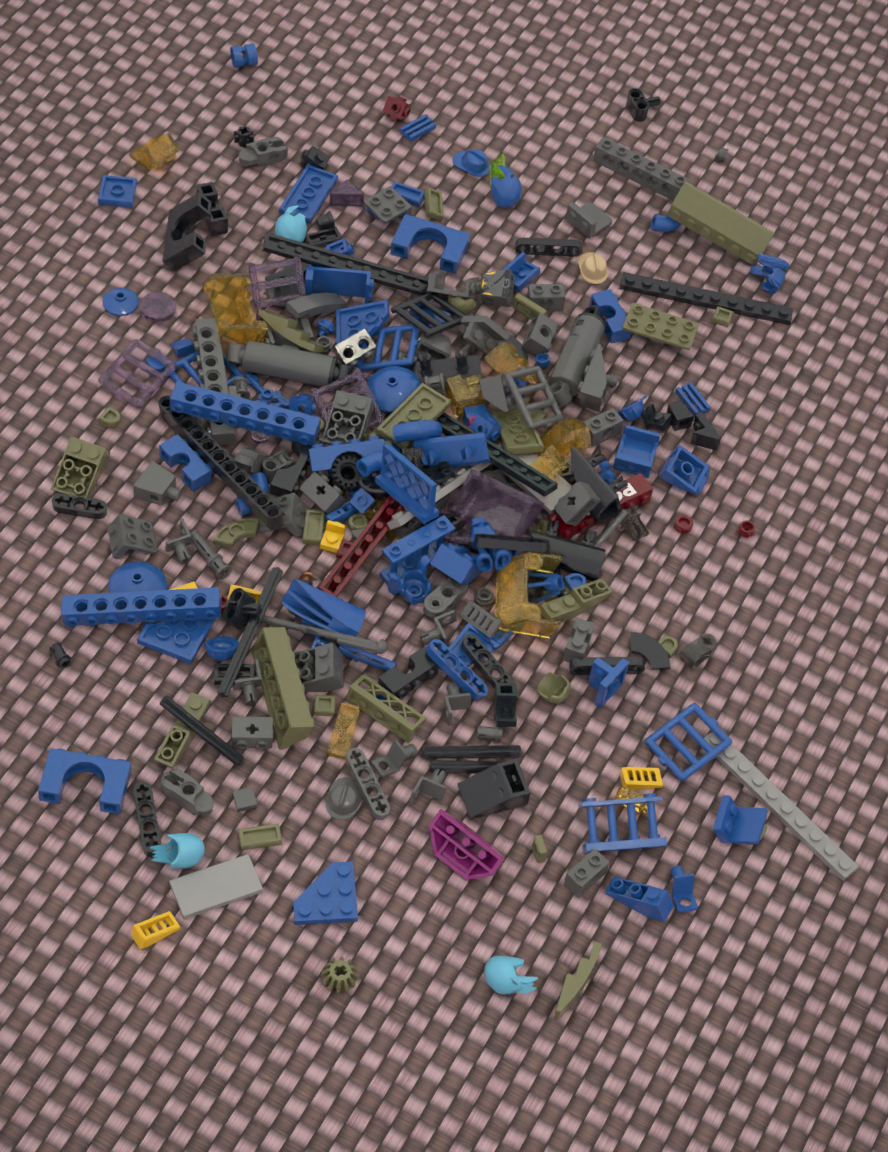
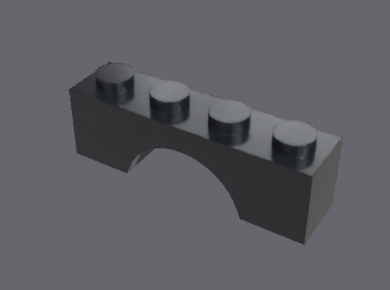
[270,432,321,497]

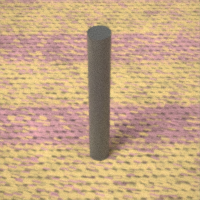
[593,509,628,548]

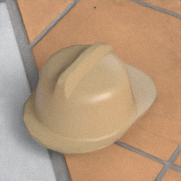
[578,252,608,284]

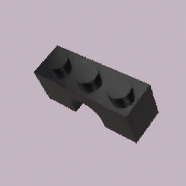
[196,182,228,236]
[378,647,439,700]

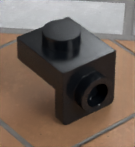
[300,146,329,170]

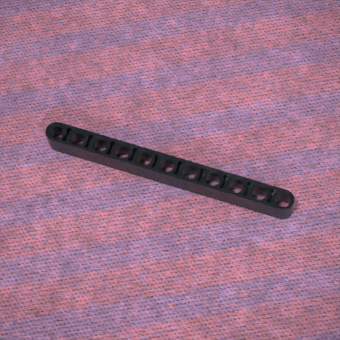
[158,396,283,530]

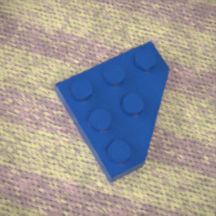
[336,300,390,354]
[137,618,216,664]
[293,861,358,925]

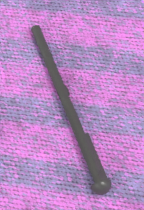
[250,615,388,654]

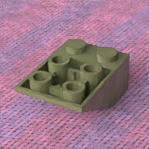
[51,436,111,498]

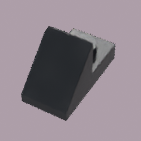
[690,412,721,450]

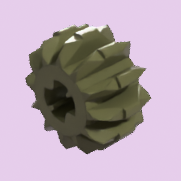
[322,956,358,994]

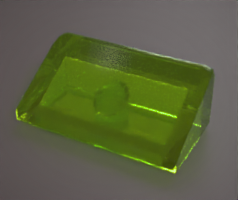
[490,152,505,188]

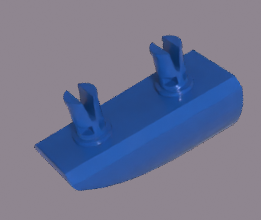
[413,433,490,470]
[281,578,366,637]

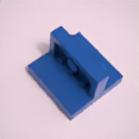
[588,657,629,708]

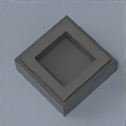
[233,787,257,812]

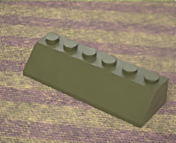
[666,181,775,266]
[251,627,314,750]

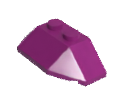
[428,809,505,880]

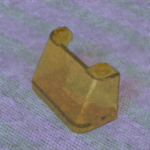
[204,274,268,346]

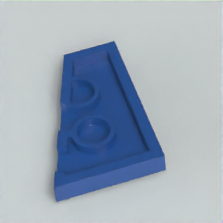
[439,623,500,673]

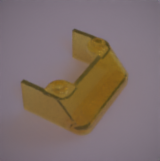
[495,552,562,638]

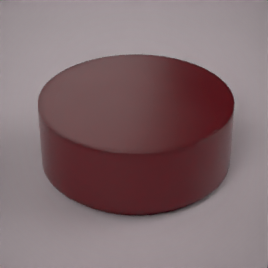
[674,515,693,534]

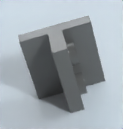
[461,316,510,356]

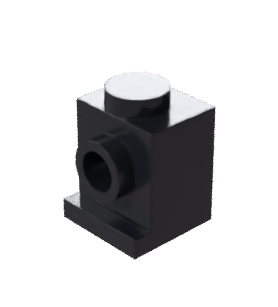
[666,400,694,431]

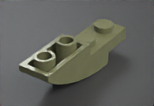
[538,578,613,623]
[154,692,210,768]

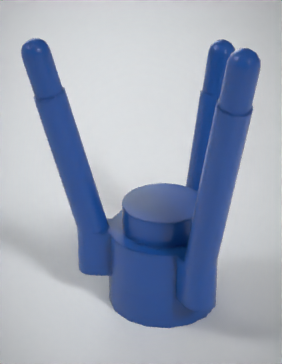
[518,572,564,603]

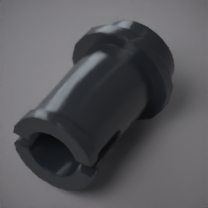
[49,642,71,668]

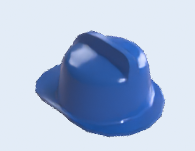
[453,149,490,177]

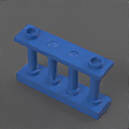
[379,515,456,586]
[578,793,667,853]

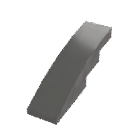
[286,293,347,318]

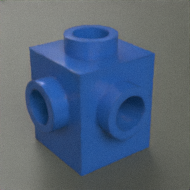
[289,394,317,415]
[470,414,503,442]

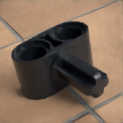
[626,88,661,122]
[223,588,262,630]

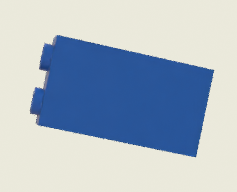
[305,266,374,304]

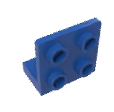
[713,795,768,844]

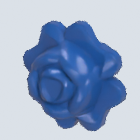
[316,319,335,336]

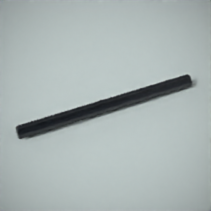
[217,567,283,698]

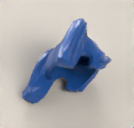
[750,253,790,294]
[388,554,432,605]

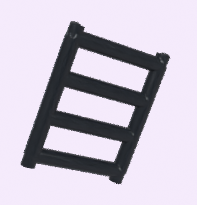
[391,292,471,338]

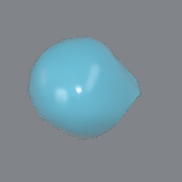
[275,205,307,242]
[150,833,205,869]
[484,956,538,995]

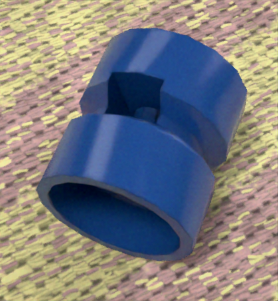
[230,43,258,68]

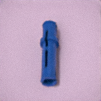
[339,644,397,671]

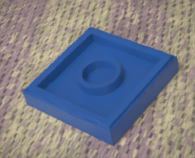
[98,175,137,208]

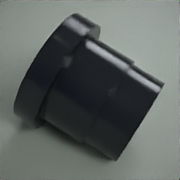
[316,211,335,230]

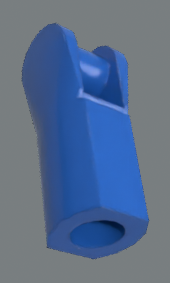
[324,501,359,523]

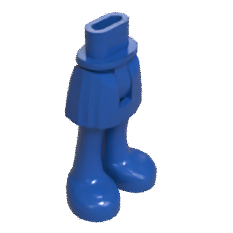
[471,517,511,572]

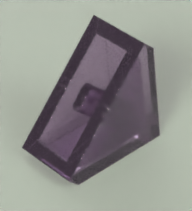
[329,179,364,207]

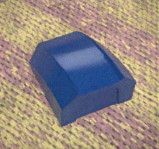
[658,445,709,494]

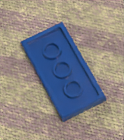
[279,164,339,225]

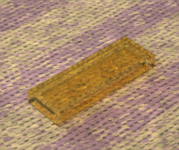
[327,702,361,760]

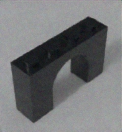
[162,192,211,271]

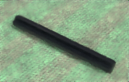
[160,696,244,765]
[422,745,521,758]

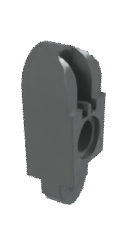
[239,137,288,167]
[235,448,268,473]
[423,577,468,619]
[161,768,214,816]

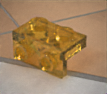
[530,445,571,480]

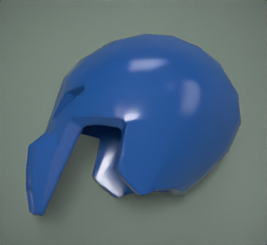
[491,165,522,209]

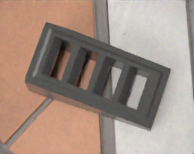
[460,601,502,638]

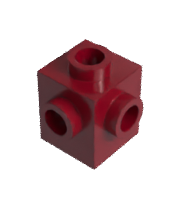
[382,96,411,121]

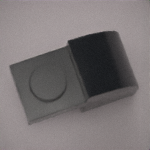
[494,683,517,727]

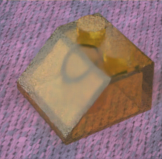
[129,132,180,170]

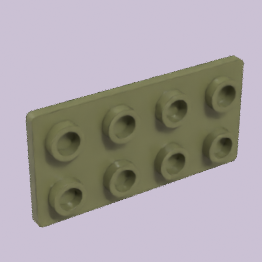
[622,303,699,350]

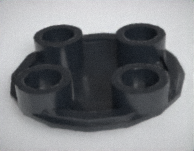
[420,461,455,483]

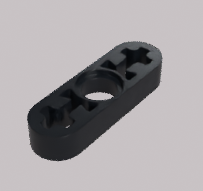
[52,494,107,519]

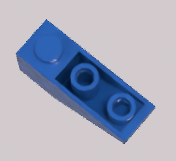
[605,876,674,922]

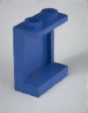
[613,425,660,478]

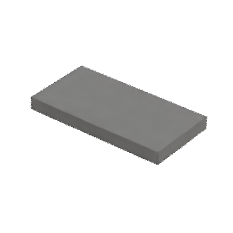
[501,453,572,514]
[169,854,263,919]

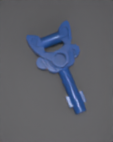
[245,372,290,410]

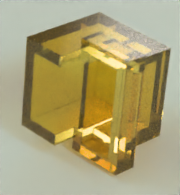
[446,374,483,417]

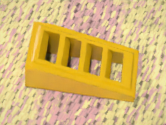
[620,767,663,792]
[131,911,180,949]

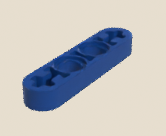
[426,639,488,701]

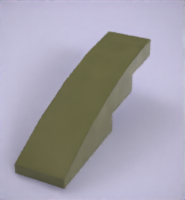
[258,310,324,352]
[553,941,602,1021]

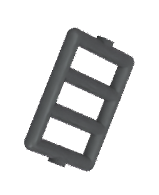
[504,366,564,430]

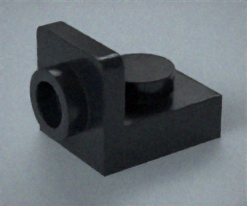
[641,404,673,431]

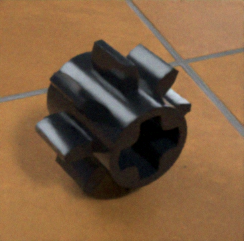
[234,126,254,147]

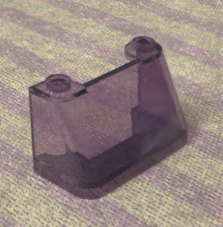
[452,468,545,537]

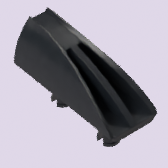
[408,349,482,390]
[571,447,628,523]
[530,519,606,581]

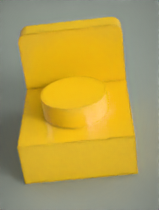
[320,520,346,553]

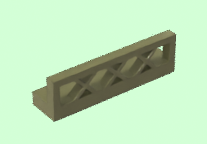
[346,674,426,744]

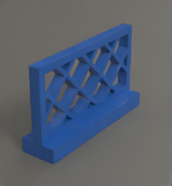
[375,443,439,524]

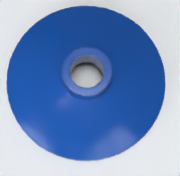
[103,288,139,316]

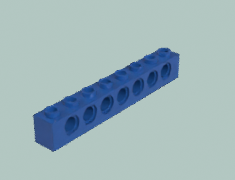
[170,382,320,446]
[61,587,222,627]

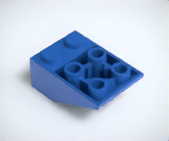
[430,543,483,584]

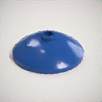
[366,366,420,413]
[108,562,167,609]

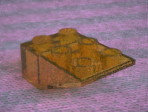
[485,342,539,384]
[534,418,591,461]

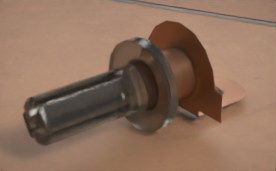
[299,572,316,585]

